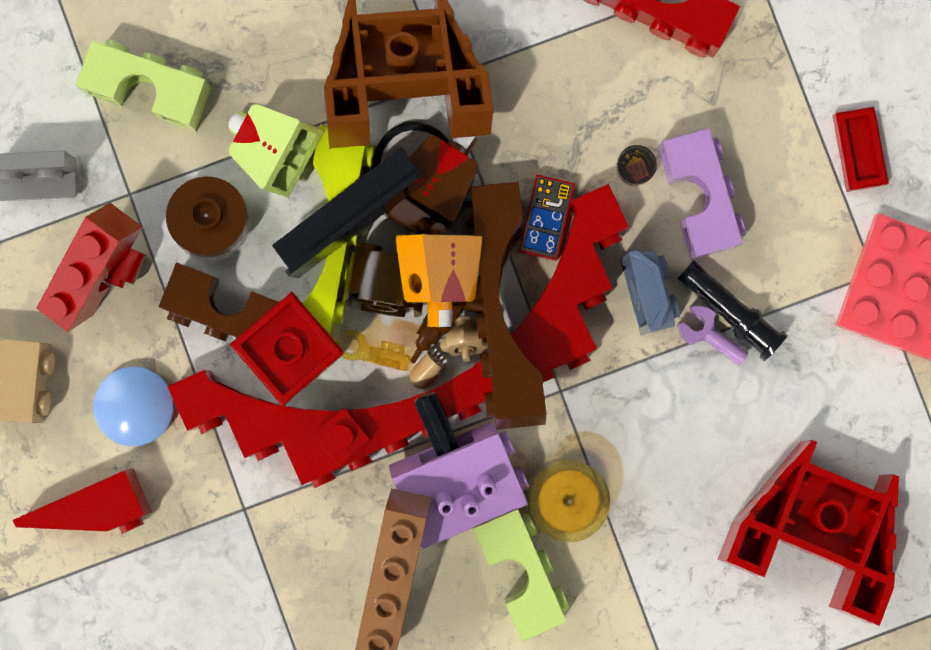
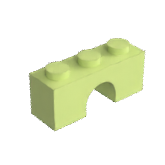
[75,39,212,131]
[473,509,570,642]

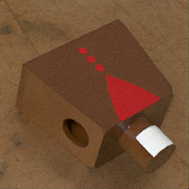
[406,135,479,230]

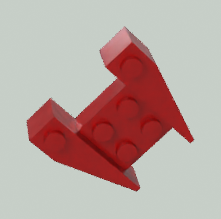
[717,440,899,626]

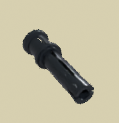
[677,260,788,361]

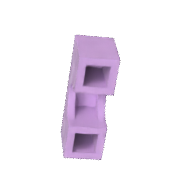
[658,128,745,260]

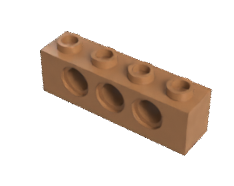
[355,488,431,650]

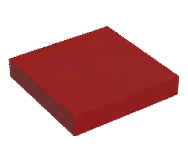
[229,291,346,406]

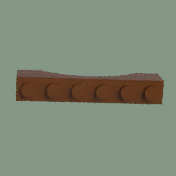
[464,182,547,430]

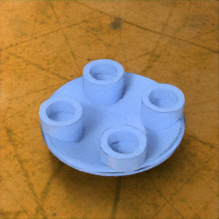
[94,367,176,446]

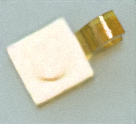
[342,330,411,372]

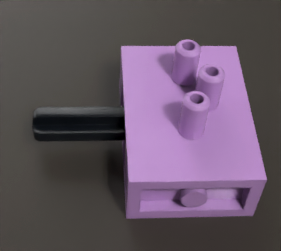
[389,392,529,549]

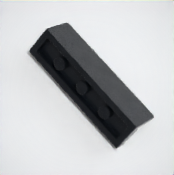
[272,147,427,279]

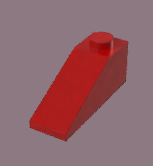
[13,468,152,534]

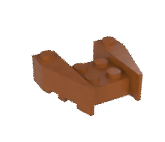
[324,0,494,149]

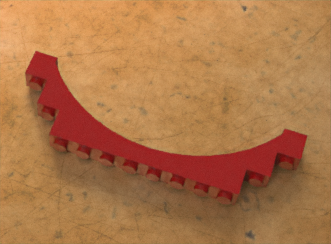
[167,184,629,489]

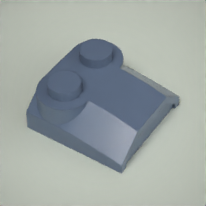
[620,250,680,336]

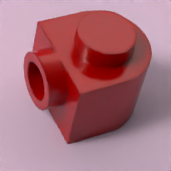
[103,249,147,288]

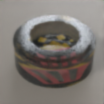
[616,145,657,186]

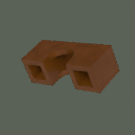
[159,262,278,342]

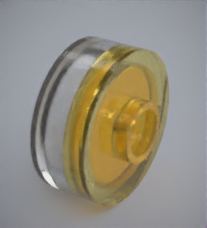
[525,458,610,542]

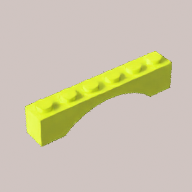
[303,124,375,371]

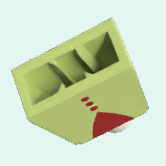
[228,104,324,198]

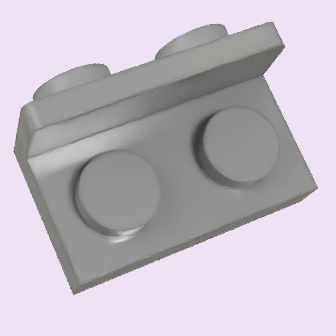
[0,150,78,201]

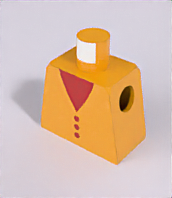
[396,234,482,327]

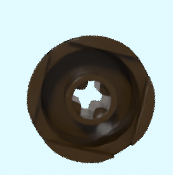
[342,243,424,317]

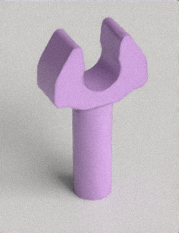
[677,306,748,365]

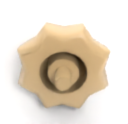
[440,317,487,362]

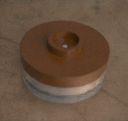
[166,176,250,261]

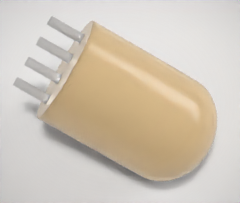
[409,348,447,389]

